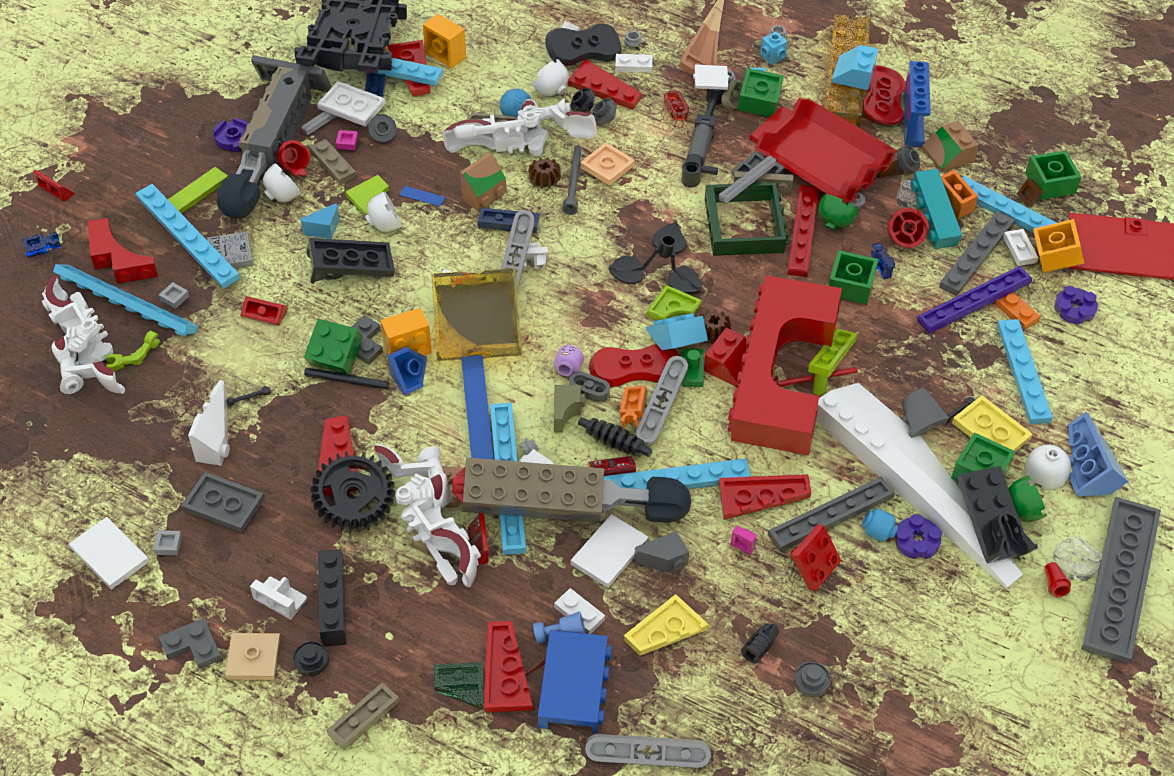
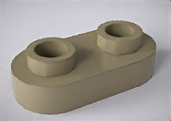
[721,79,743,111]

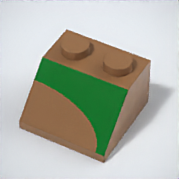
[922,121,979,172]
[460,153,507,212]

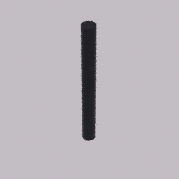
[304,367,389,390]

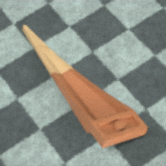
[678,0,724,75]

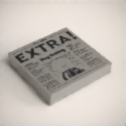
[207,231,253,268]

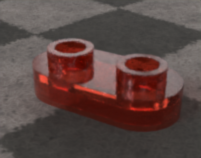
[664,90,689,121]

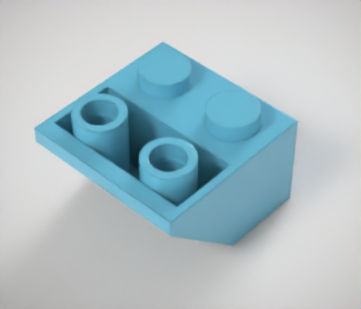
[646,313,708,350]

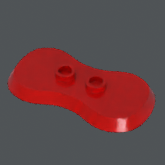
[863,65,905,126]
[589,344,681,387]

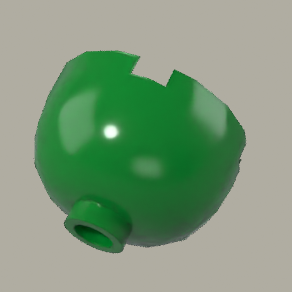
[818,194,859,231]
[1008,475,1047,522]

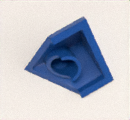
[387,347,427,395]

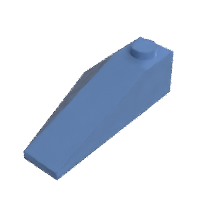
[1069,412,1128,496]

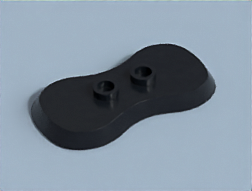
[545,24,622,66]

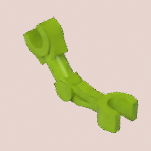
[106,331,160,372]

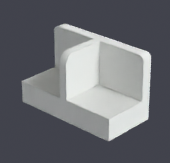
[250,577,307,620]

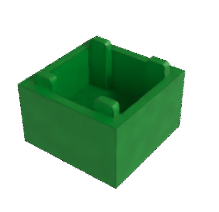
[738,68,784,117]
[951,432,1016,481]

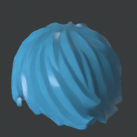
[500,88,532,117]

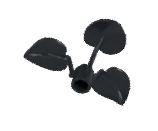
[608,222,702,293]

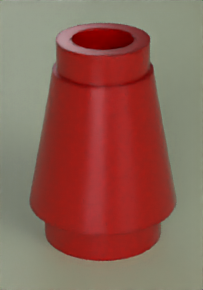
[1044,562,1071,597]

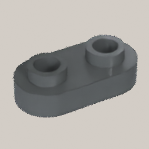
[569,372,610,401]

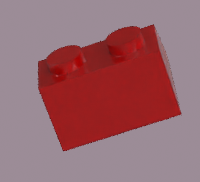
[704,328,747,387]

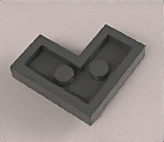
[352,315,383,365]
[158,618,222,669]

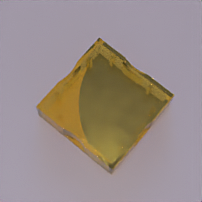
[431,268,521,361]

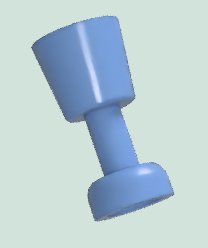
[533,611,585,644]

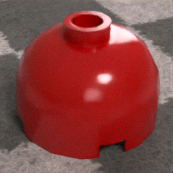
[887,207,929,248]

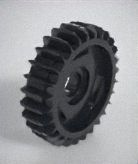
[311,450,395,533]

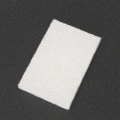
[317,81,386,127]
[571,514,649,588]
[69,517,149,590]

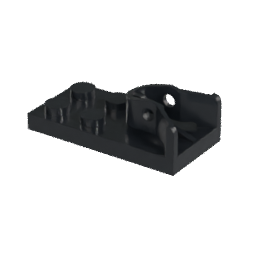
[306,238,395,284]
[957,466,1038,563]

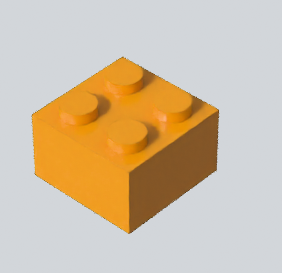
[423,14,466,68]
[1033,219,1084,273]
[380,308,432,356]

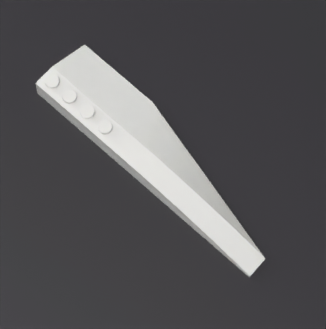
[816,383,1023,589]

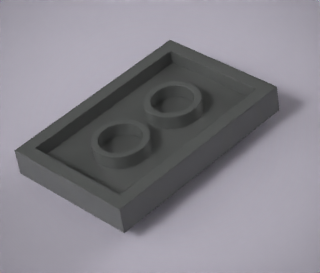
[181,472,265,533]

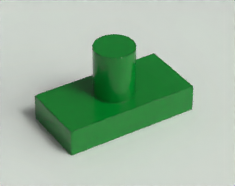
[682,348,704,387]

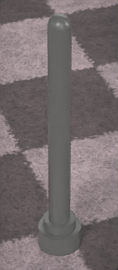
[562,145,582,215]

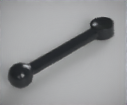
[226,386,271,406]
[946,397,975,423]

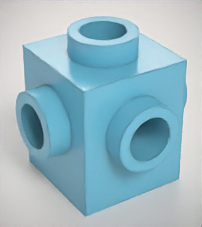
[760,32,788,65]

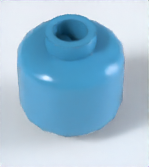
[862,508,898,542]

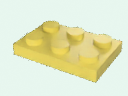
[952,395,1032,451]

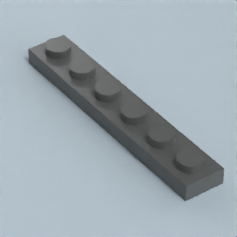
[939,211,1015,296]
[768,476,895,552]

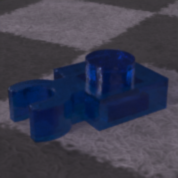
[22,232,61,258]
[871,243,895,279]

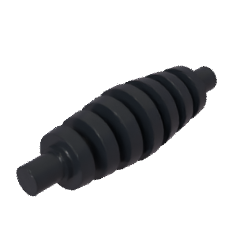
[578,417,653,457]

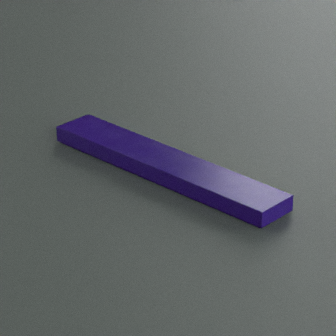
[917,266,1032,334]

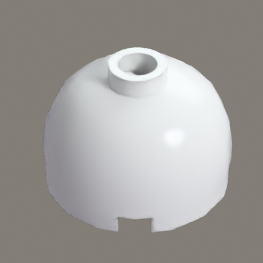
[532,59,569,96]
[263,163,301,203]
[366,191,402,232]
[1024,444,1071,489]

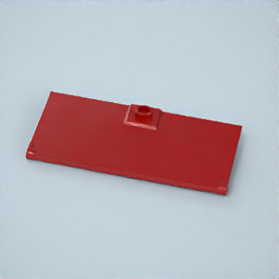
[1068,212,1174,280]

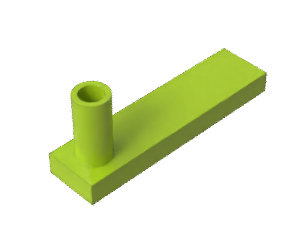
[808,329,857,395]

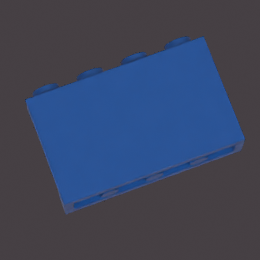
[903,61,931,147]
[538,630,612,733]

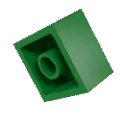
[1025,150,1081,200]
[829,250,879,305]
[303,318,363,375]

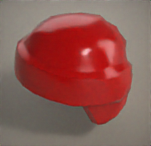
[277,140,311,177]

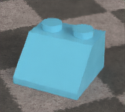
[831,45,878,90]

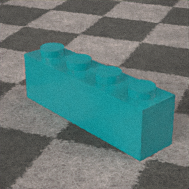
[910,169,962,249]

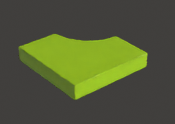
[345,175,389,217]
[646,285,702,321]

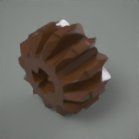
[528,157,561,189]
[700,309,732,344]

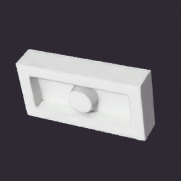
[615,54,652,73]
[1003,229,1038,266]
[554,588,605,634]

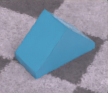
[300,203,340,239]

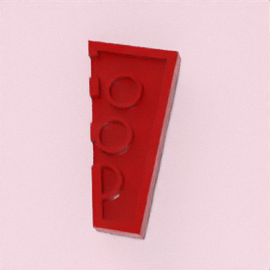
[387,40,431,96]
[568,59,642,110]
[318,415,357,496]
[719,474,811,520]
[483,621,534,712]

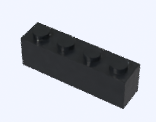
[318,549,347,647]

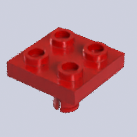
[791,524,841,591]

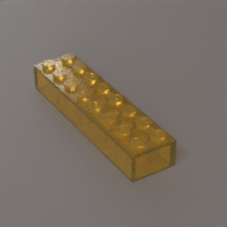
[824,15,871,128]

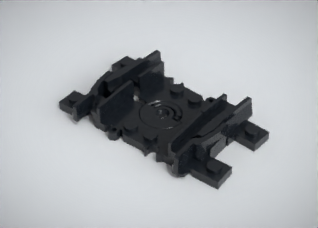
[294,0,407,73]

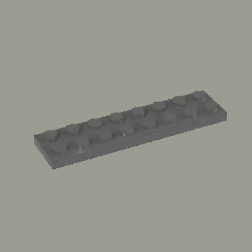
[1081,497,1161,664]

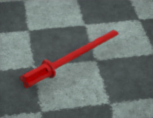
[773,367,858,387]

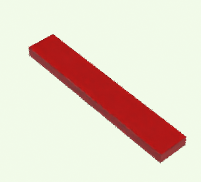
[787,185,819,277]

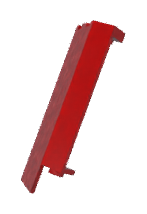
[749,98,897,203]

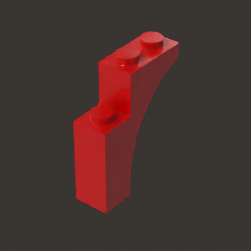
[87,218,158,284]

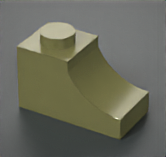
[554,385,585,433]

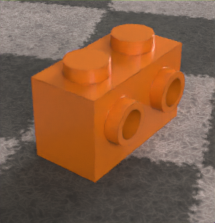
[941,170,978,219]

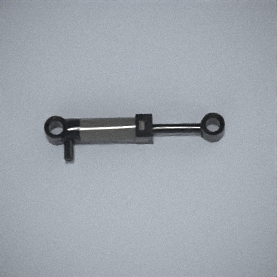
[681,89,725,188]

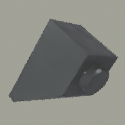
[634,531,689,573]

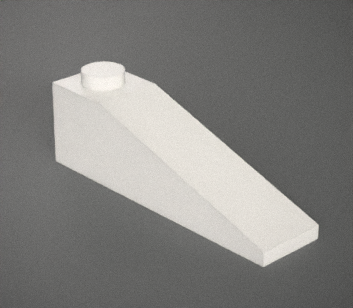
[188,380,230,466]

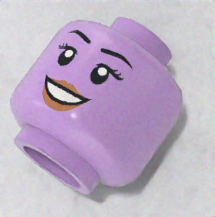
[554,345,584,376]

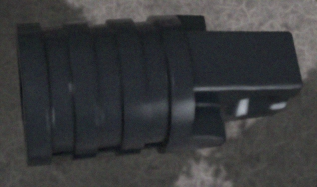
[741,623,780,664]

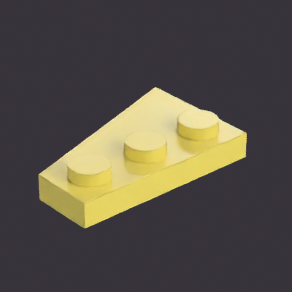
[624,594,709,656]

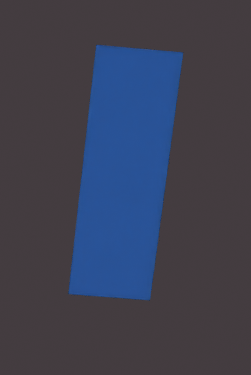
[399,186,446,206]

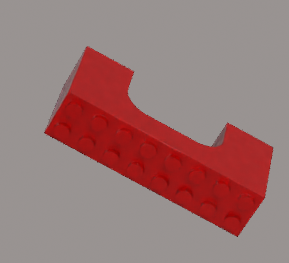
[728,275,842,455]

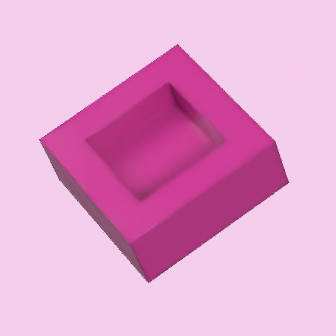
[335,130,358,150]
[731,525,757,555]

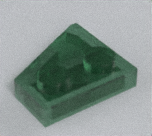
[434,662,484,709]

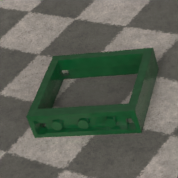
[704,182,789,256]

